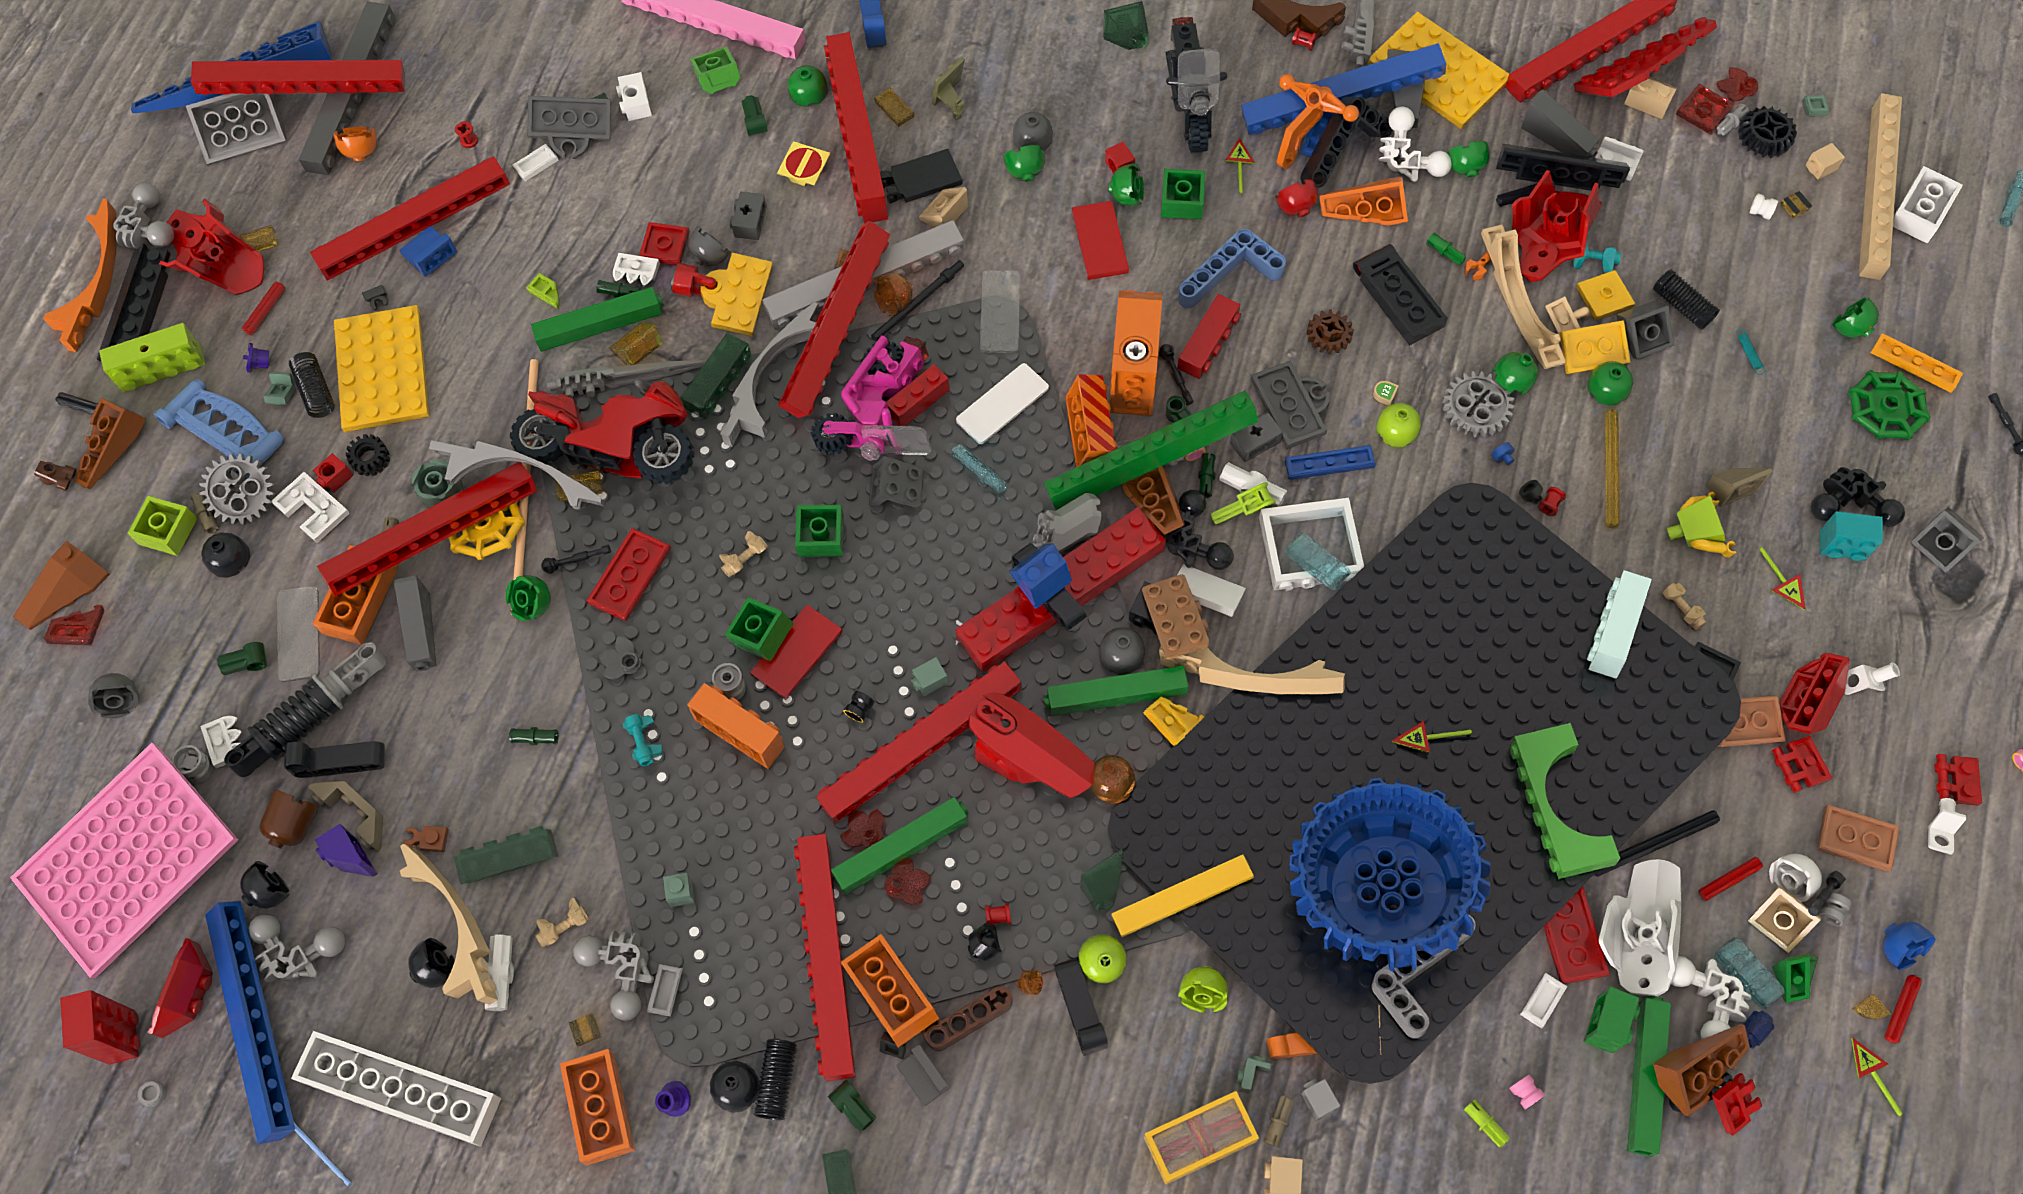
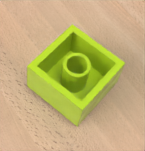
[127,496,198,556]

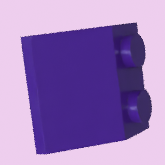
[315,824,377,877]

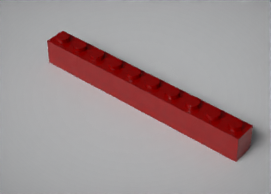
[1505,0,1678,103]
[191,60,405,95]
[310,156,510,281]
[778,221,890,418]
[317,462,537,597]
[816,661,1022,824]
[794,833,856,1082]

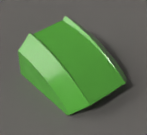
[689,46,740,94]

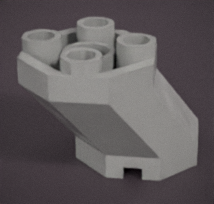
[1033,493,1101,553]

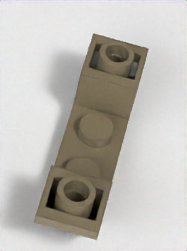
[308,781,383,851]

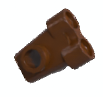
[34,461,76,491]

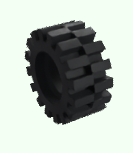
[346,434,390,476]

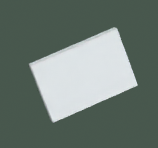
[1177,564,1246,617]

